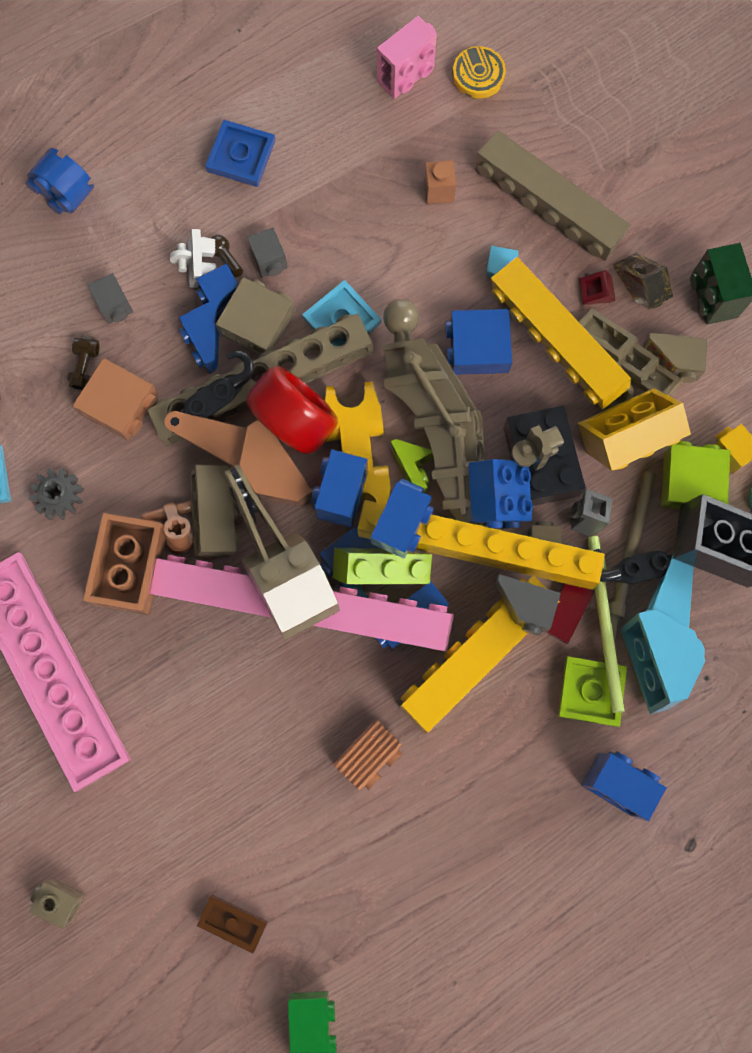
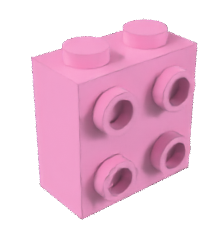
[377,16,437,99]

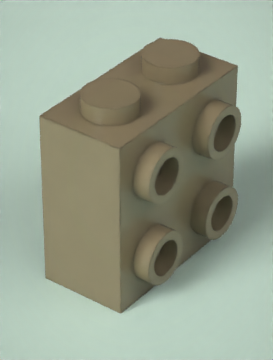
[216,277,295,355]

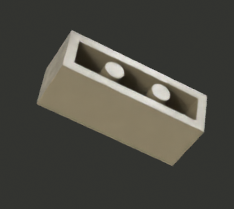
[190,465,240,558]

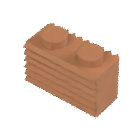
[333,719,402,791]

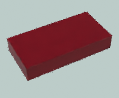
[546,583,595,644]

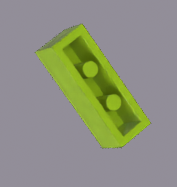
[333,548,432,584]

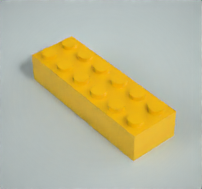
[400,575,560,734]

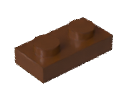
[197,894,268,954]

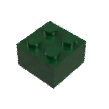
[690,242,752,325]

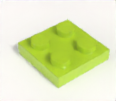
[558,656,627,727]

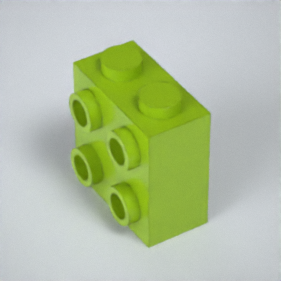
[661,441,731,509]

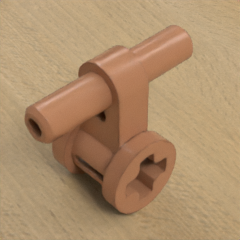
[141,500,194,554]

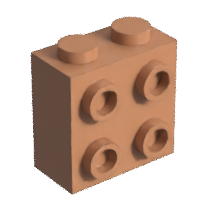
[73,358,158,442]

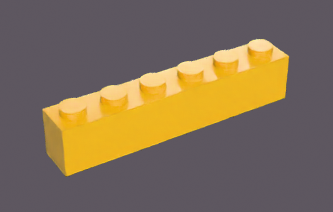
[491,257,631,410]

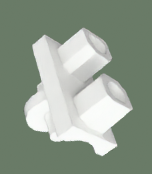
[170,229,216,288]

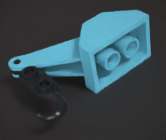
[593,549,706,715]

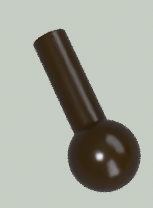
[211,235,243,277]

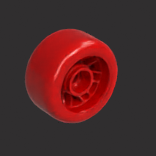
[247,366,338,454]

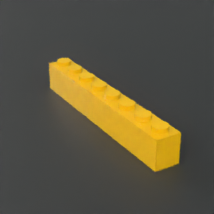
[357,500,605,590]

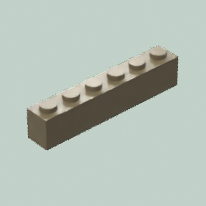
[475,130,631,261]

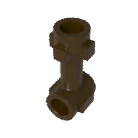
[67,336,100,390]

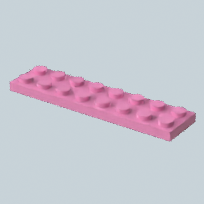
[0,552,131,792]

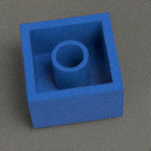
[311,449,368,528]
[581,751,667,822]

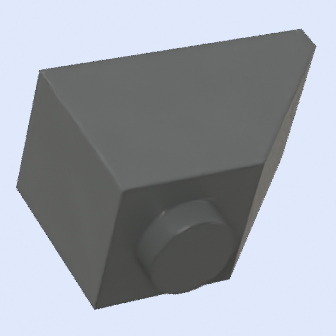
[495,574,561,636]

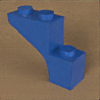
[179,264,238,374]

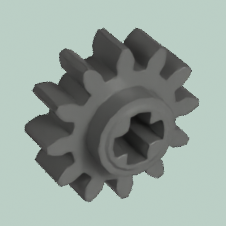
[29,468,84,520]

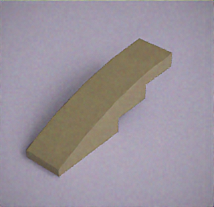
[579,308,682,397]

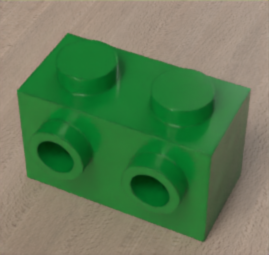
[288,991,337,1053]

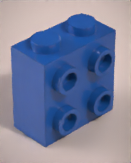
[445,309,512,375]
[468,459,533,529]

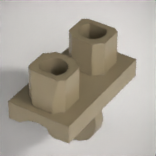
[511,425,564,470]

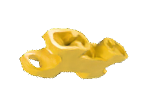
[325,381,391,504]

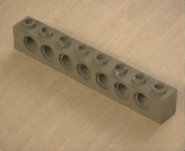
[147,313,374,447]

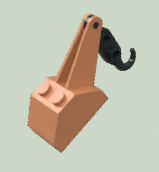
[164,351,313,506]

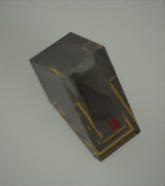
[613,252,673,309]

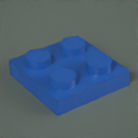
[205,120,276,187]

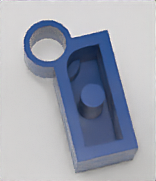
[371,478,434,559]

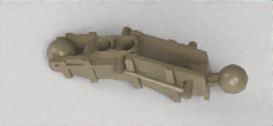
[382,299,485,526]

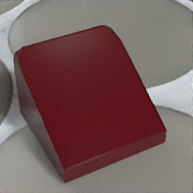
[579,270,616,305]

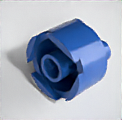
[25,148,94,214]

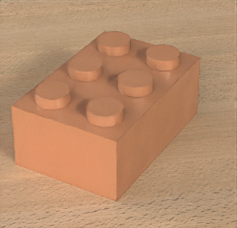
[83,513,167,616]

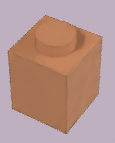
[424,160,456,204]

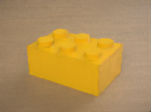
[578,388,691,471]

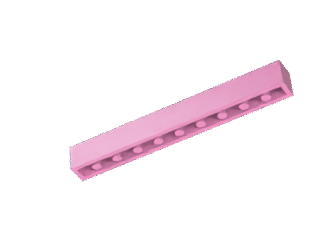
[150,555,454,651]

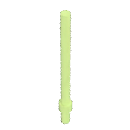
[587,536,624,713]

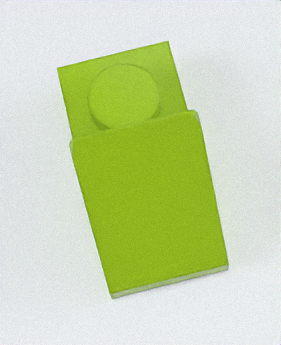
[390,439,434,494]

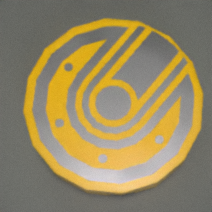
[452,46,506,99]

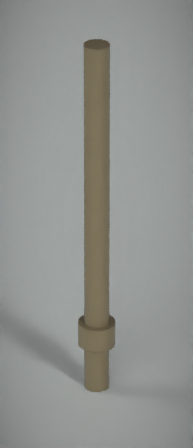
[609,472,656,640]

